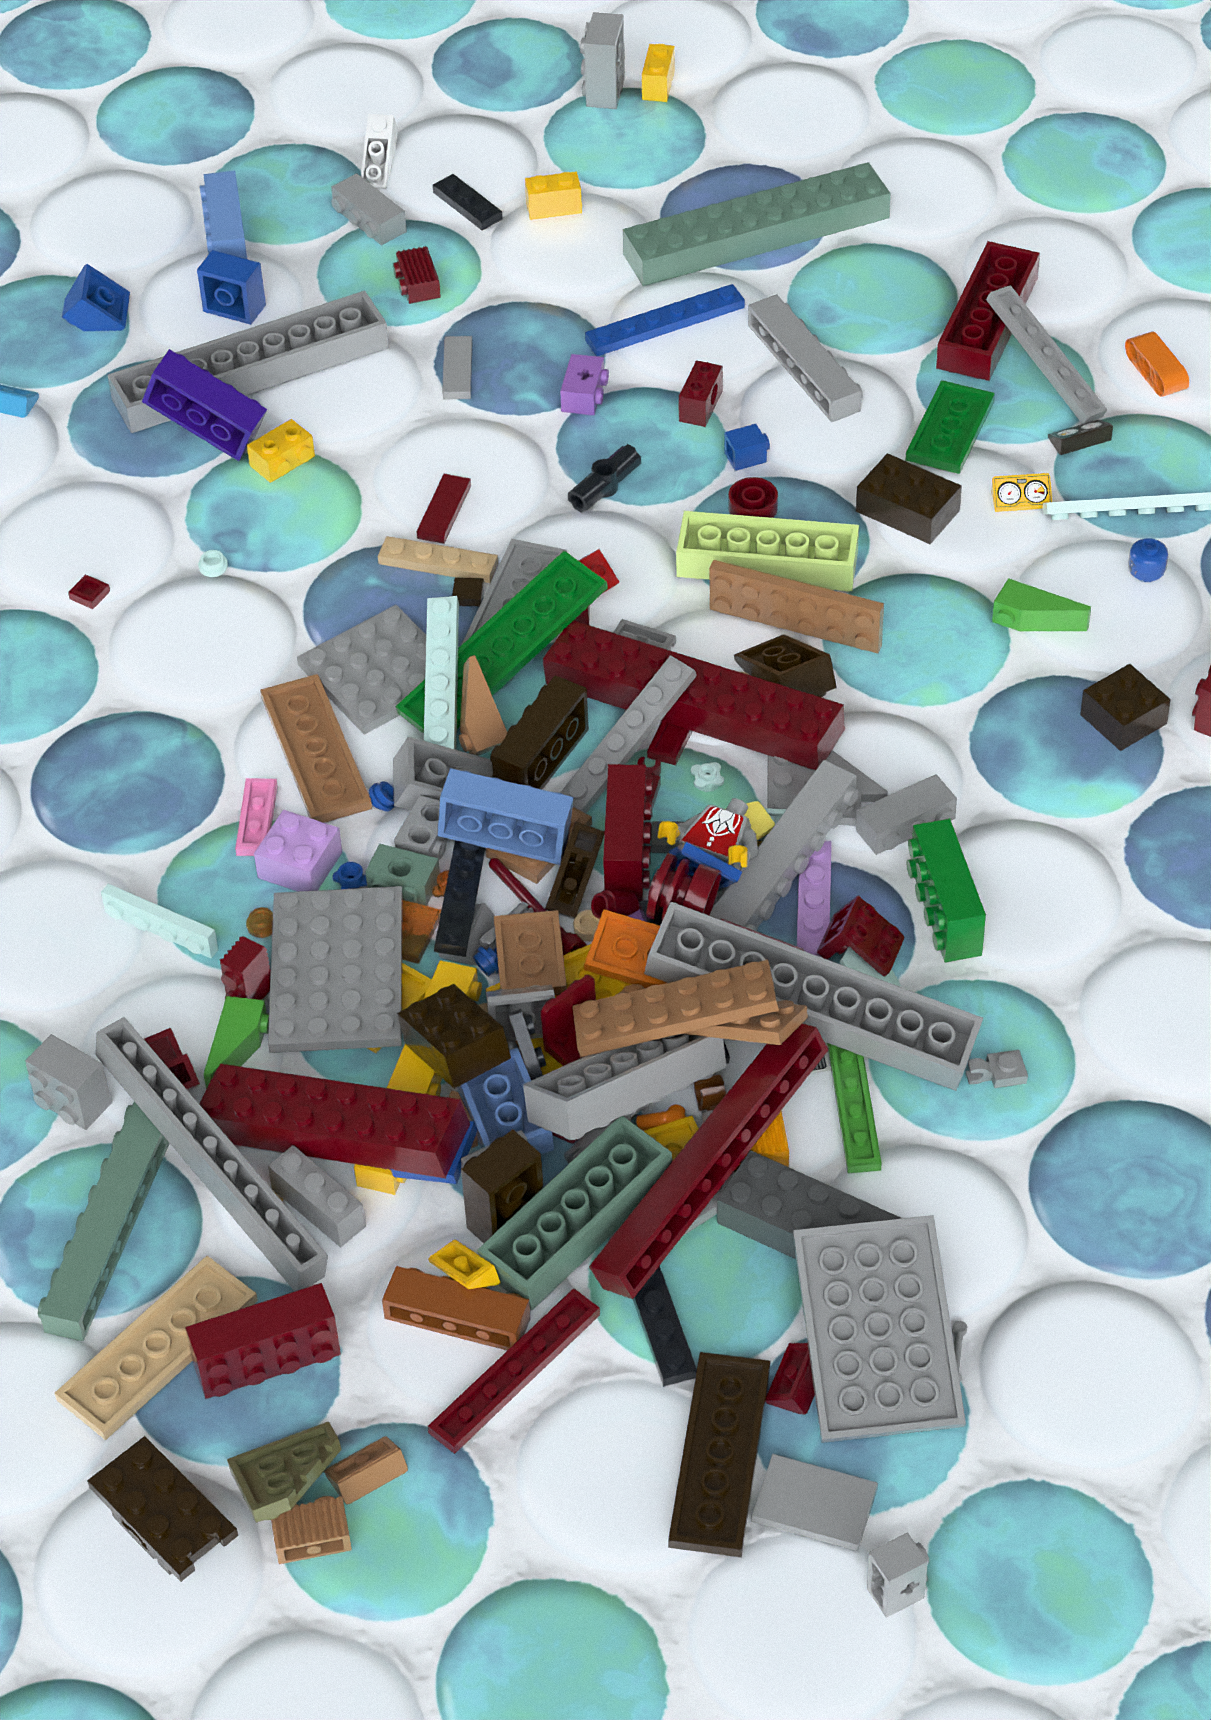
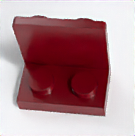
[817,895,905,977]

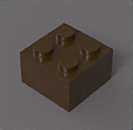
[1080,664,1171,751]

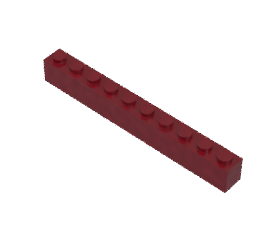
[589,1023,828,1299]

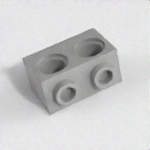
[394,795,448,859]

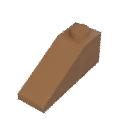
[459,655,507,756]

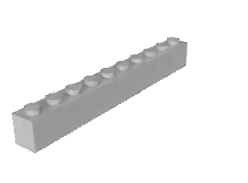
[95,1017,328,1291]

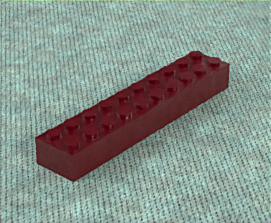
[543,620,845,770]

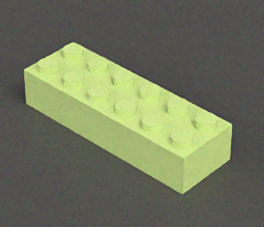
[676,511,859,591]

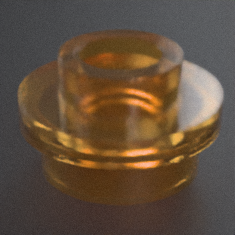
[246,907,273,938]

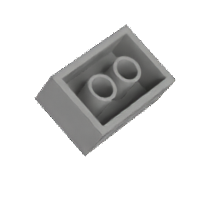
[580,12,625,109]

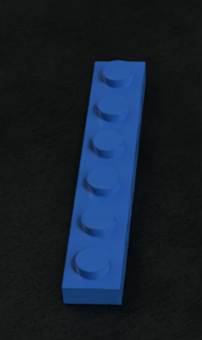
[585,284,745,357]

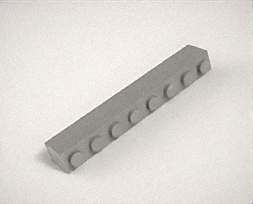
[710,760,859,931]

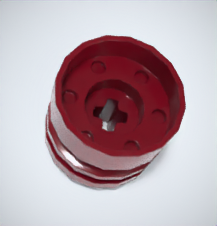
[646,853,722,921]

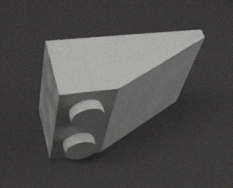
[393,737,493,811]

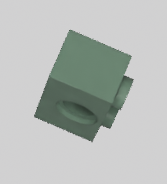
[365,843,440,907]

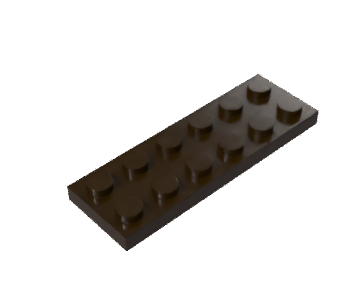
[668,1352,771,1558]

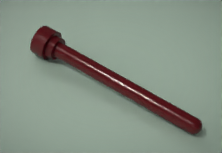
[489,858,587,955]

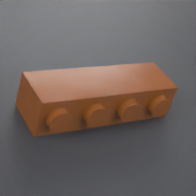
[382,1266,531,1350]

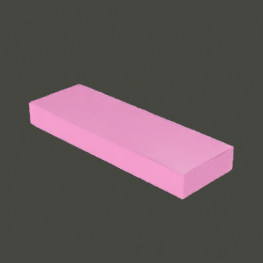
[235,778,278,856]

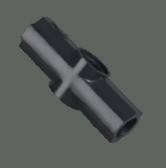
[568,444,641,513]

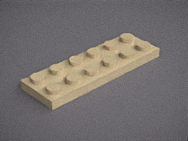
[55,1256,258,1440]

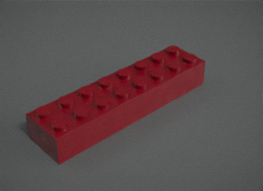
[199,1064,470,1179]

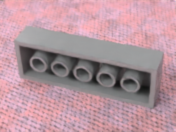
[523,1034,727,1140]

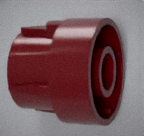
[728,477,778,518]

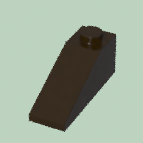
[545,821,605,919]

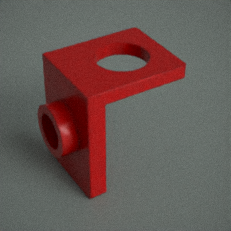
[578,549,619,594]

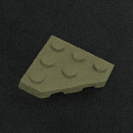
[227,1421,342,1523]

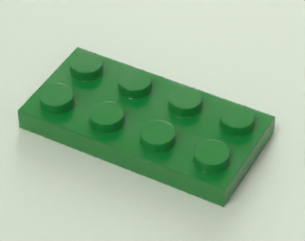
[905,380,995,474]

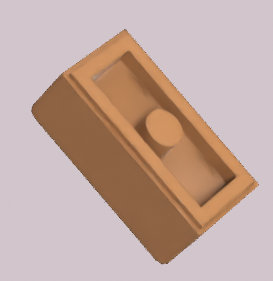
[324,1436,408,1505]

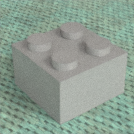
[25,1034,112,1130]

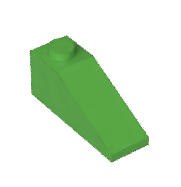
[992,578,1091,631]
[203,996,269,1089]

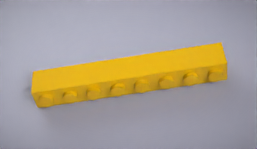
[354,960,482,1195]

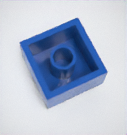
[197,250,266,325]

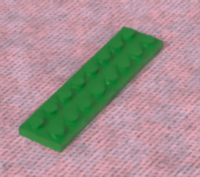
[395,551,608,733]

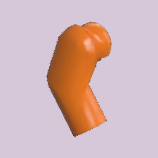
[637,1104,686,1131]

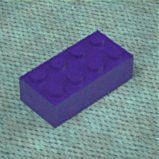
[142,349,267,461]

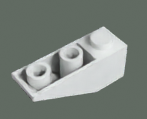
[361,114,398,189]

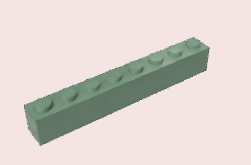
[37,1101,170,1341]

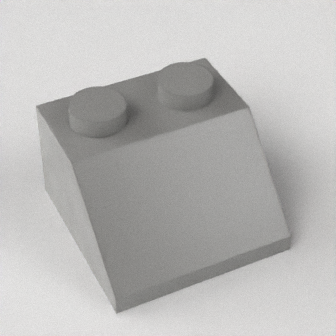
[486,984,555,1042]

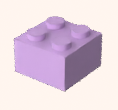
[254,810,342,891]

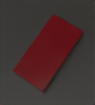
[647,720,693,766]

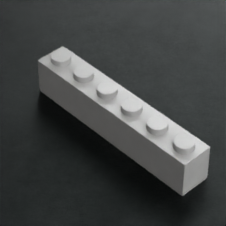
[748,294,863,423]

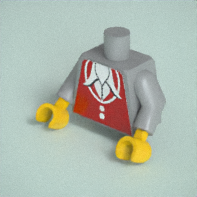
[657,798,758,871]

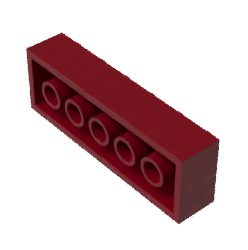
[936,241,1040,381]

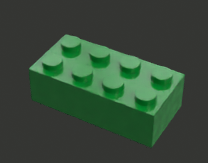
[906,818,986,963]

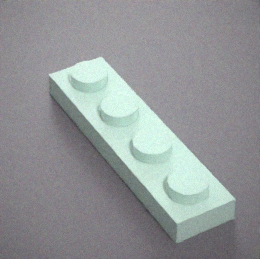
[101,884,218,958]

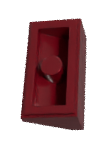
[765,1343,815,1415]

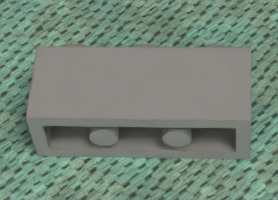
[331,173,407,246]
[856,774,957,855]
[268,1146,366,1248]

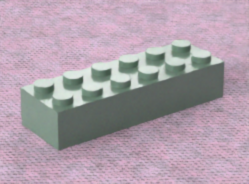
[477,1116,673,1310]

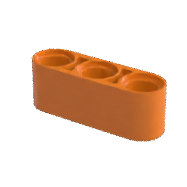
[1125,331,1189,397]

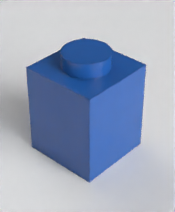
[724,424,770,471]

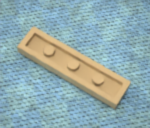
[378,536,498,583]

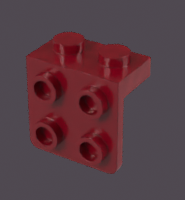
[541,974,596,1066]

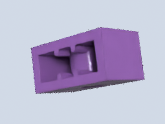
[560,354,609,415]

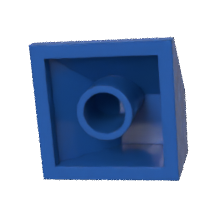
[62,264,130,331]

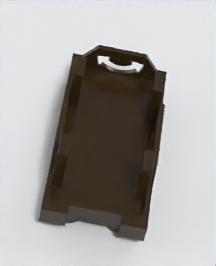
[87,1436,239,1582]

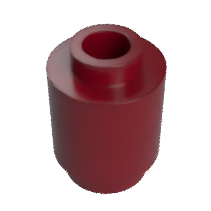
[591,890,639,920]

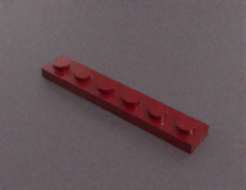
[428,1288,600,1454]

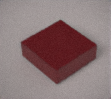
[68,574,110,609]

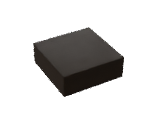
[452,578,484,607]

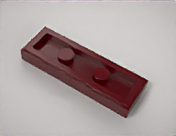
[416,473,471,544]

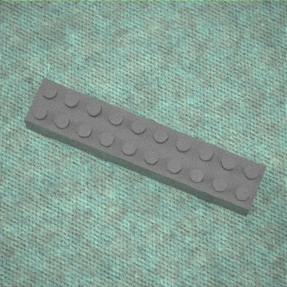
[108,291,389,433]
[644,902,983,1091]

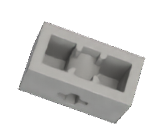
[867,1532,929,1618]

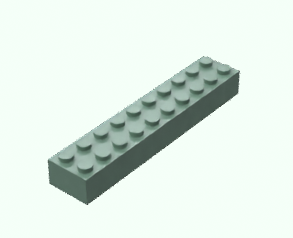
[622,162,891,286]

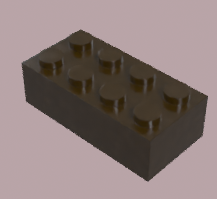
[490,675,589,790]

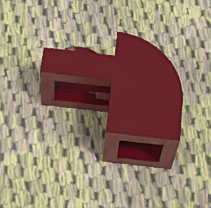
[144,1028,200,1091]

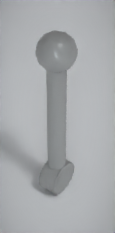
[953,1321,967,1382]

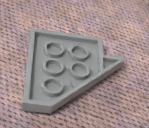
[767,750,888,825]

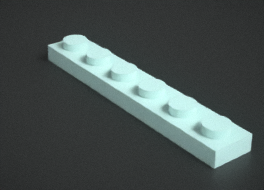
[1043,492,1211,520]
[424,596,459,750]

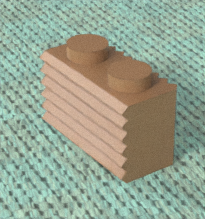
[271,1496,352,1564]

